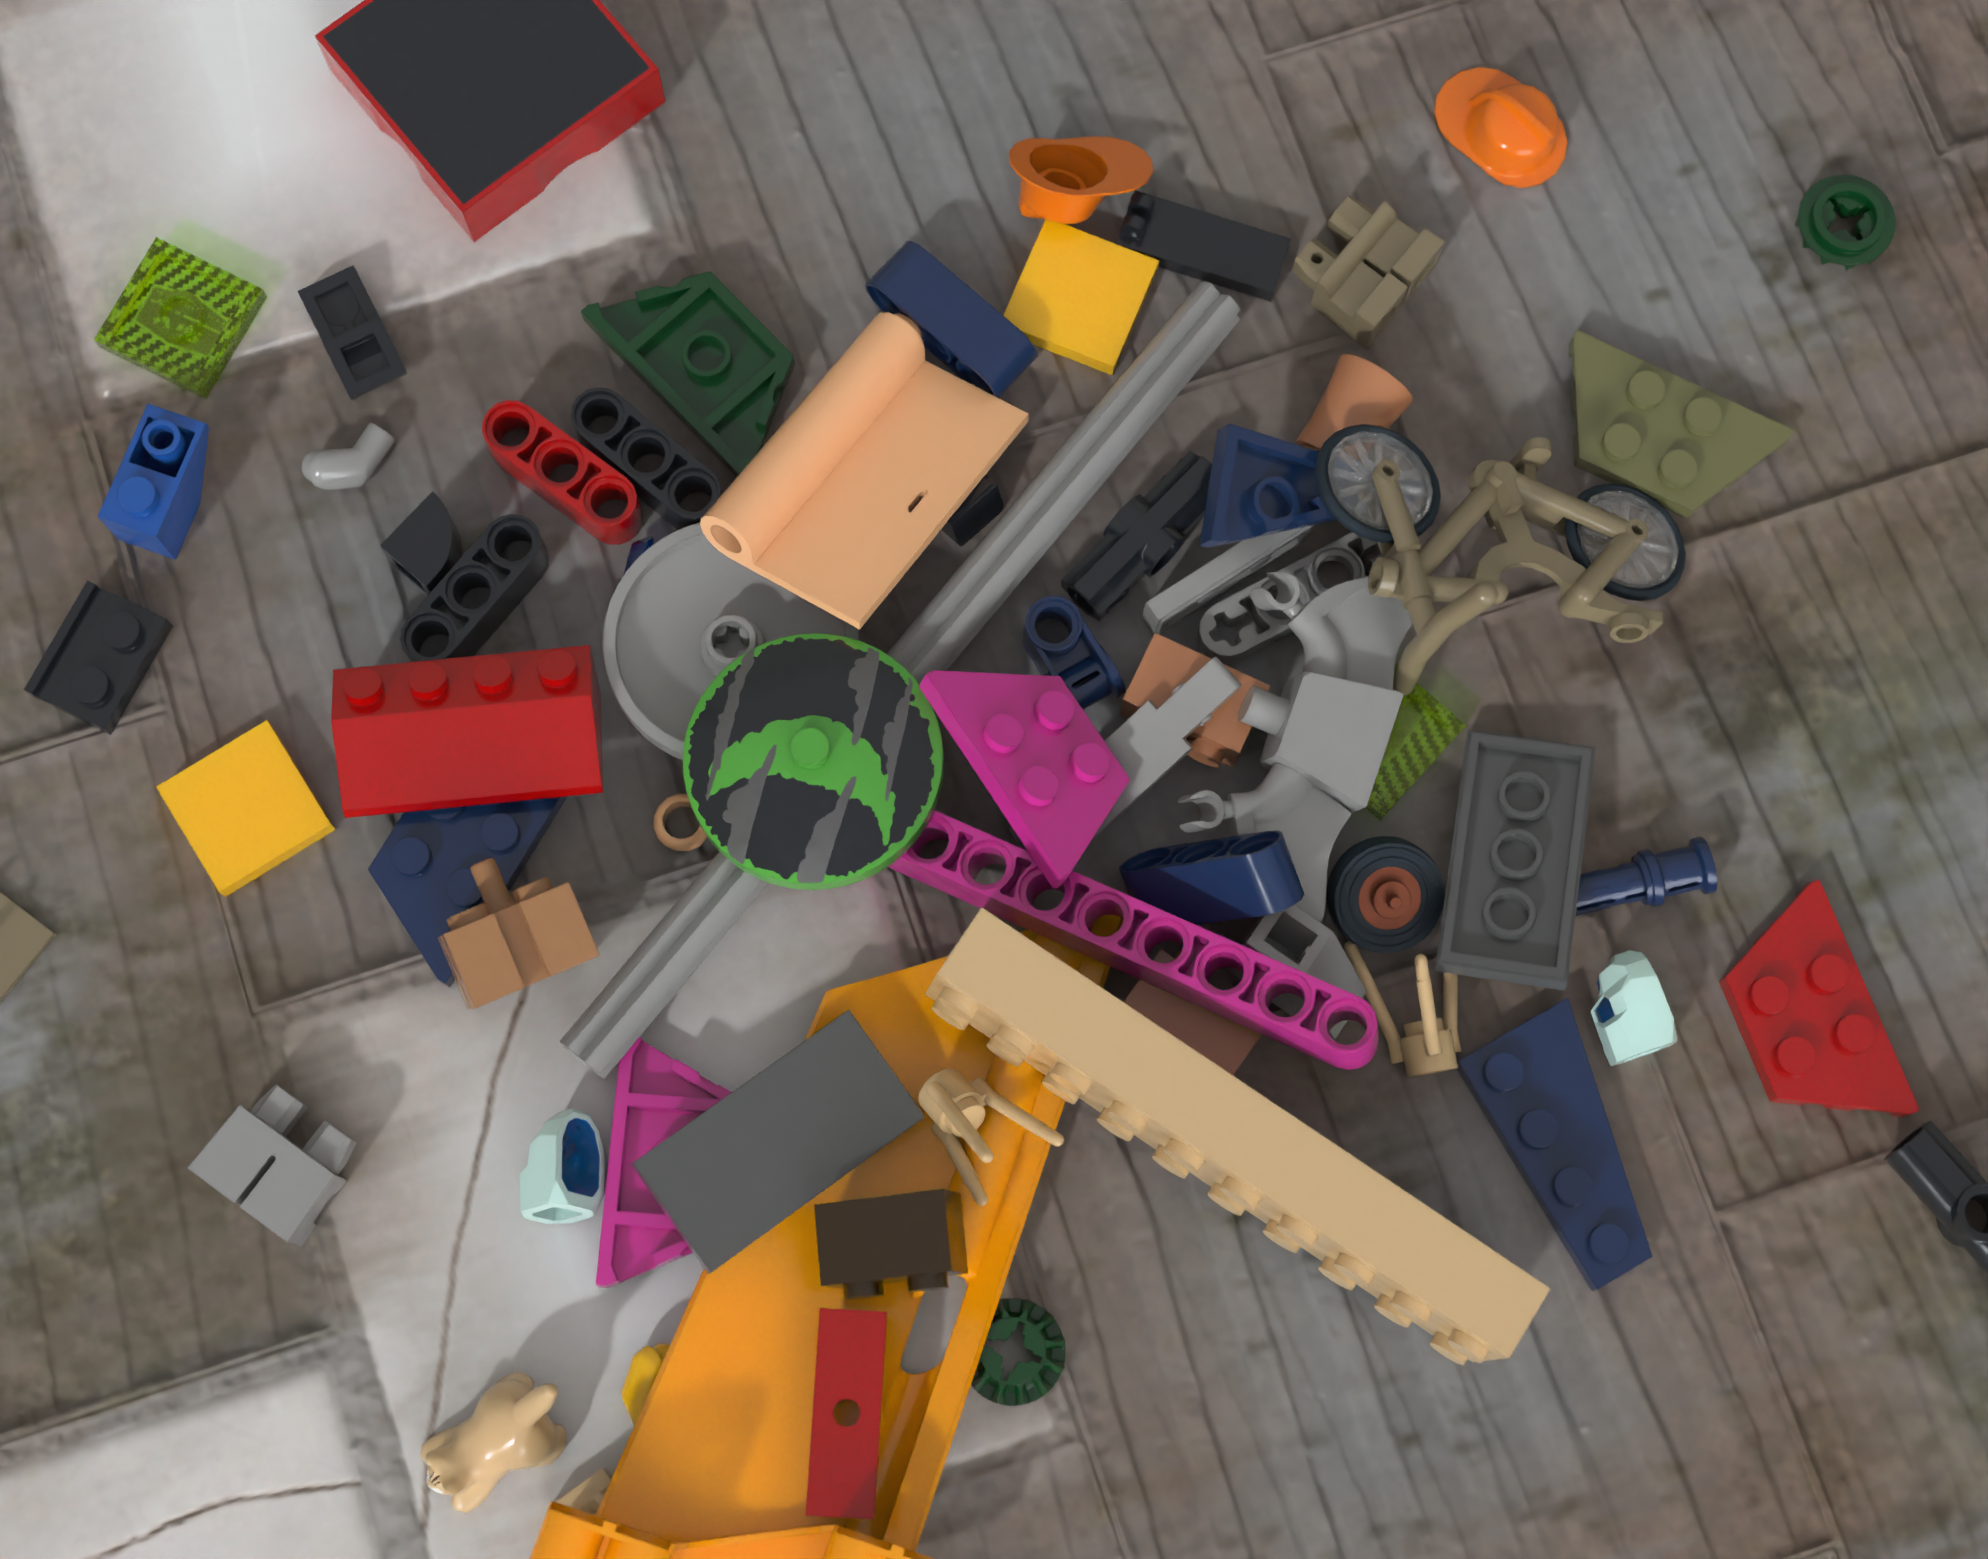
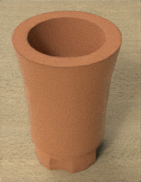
[1294,354,1413,465]

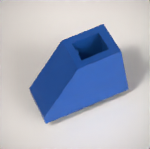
[97,403,209,560]

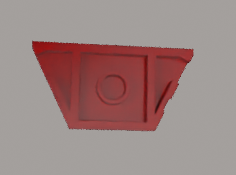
[1719,880,1920,1117]

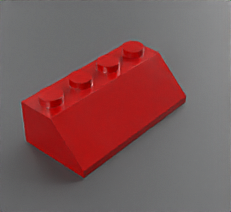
[331,645,603,818]

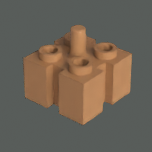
[438,858,600,1009]

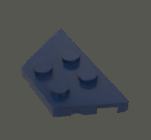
[368,796,568,987]

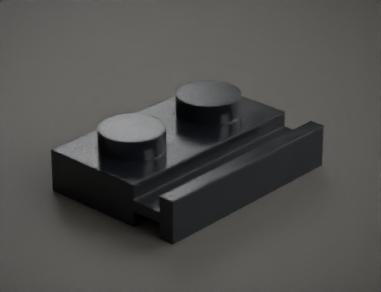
[24,580,173,735]

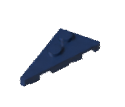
[1200,423,1422,548]

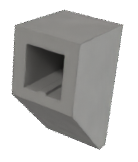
[1225,905,1367,1041]

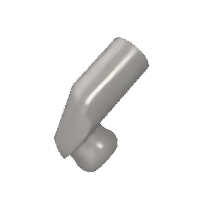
[301,423,395,490]

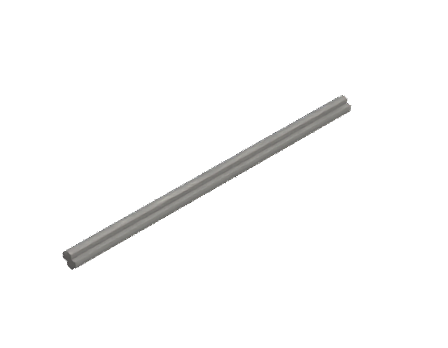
[559,281,1240,1079]

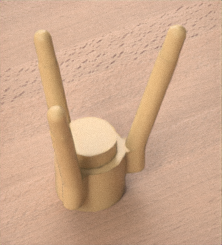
[1344,941,1462,1077]
[918,1068,1064,1206]

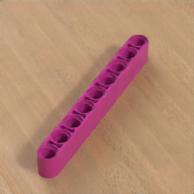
[888,810,1379,1070]

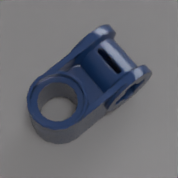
[1023,596,1126,710]

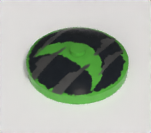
[683,633,944,890]

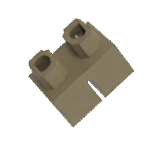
[1292,196,1445,350]

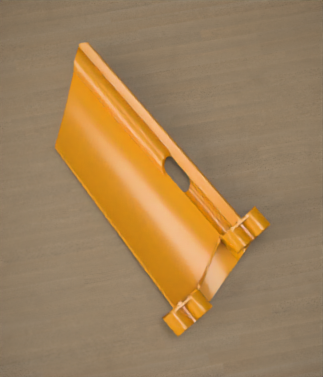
[529,915,1123,1559]

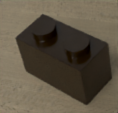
[814,1189,968,1299]

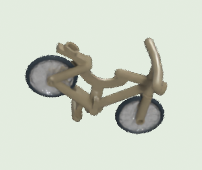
[1315,424,1686,696]

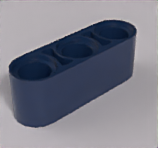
[865,241,1038,398]
[1119,830,1305,925]

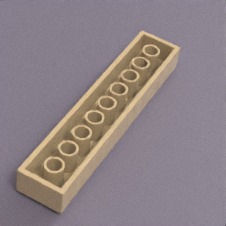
[925,907,1551,1365]

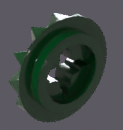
[1795,175,1895,271]
[971,1298,1065,1406]

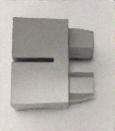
[188,1085,357,1247]

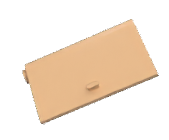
[700,312,1029,630]

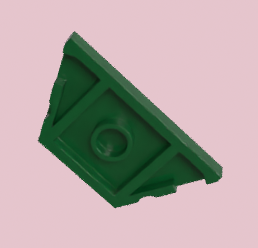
[581,271,795,477]

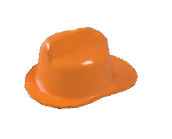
[1434,67,1567,188]
[1009,136,1153,224]

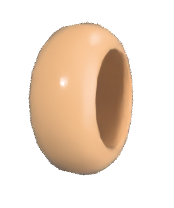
[653,794,708,851]

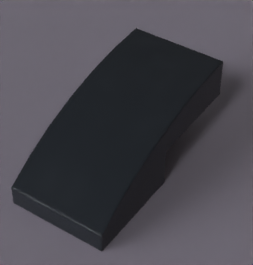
[297,265,408,400]

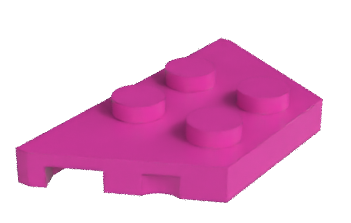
[919,670,1130,889]
[595,1037,732,1288]

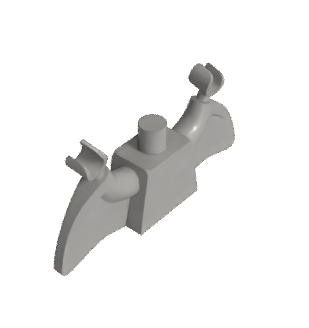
[1178,572,1413,922]

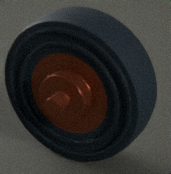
[1326,836,1445,953]

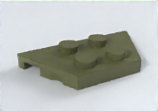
[1568,330,1794,518]

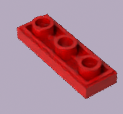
[805,1308,887,1520]

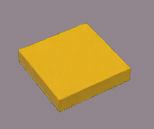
[1003,219,1159,376]
[156,720,336,897]

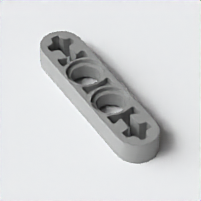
[1197,522,1382,664]

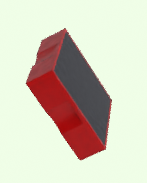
[315,0,666,242]

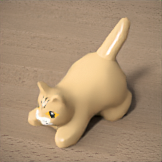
[421,1372,567,1513]

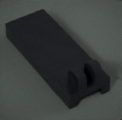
[1116,190,1291,302]

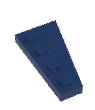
[1457,997,1653,1291]

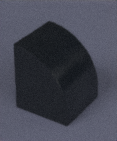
[380,491,463,595]

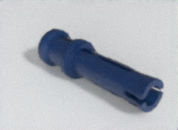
[1576,836,1718,916]

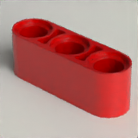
[482,400,643,545]

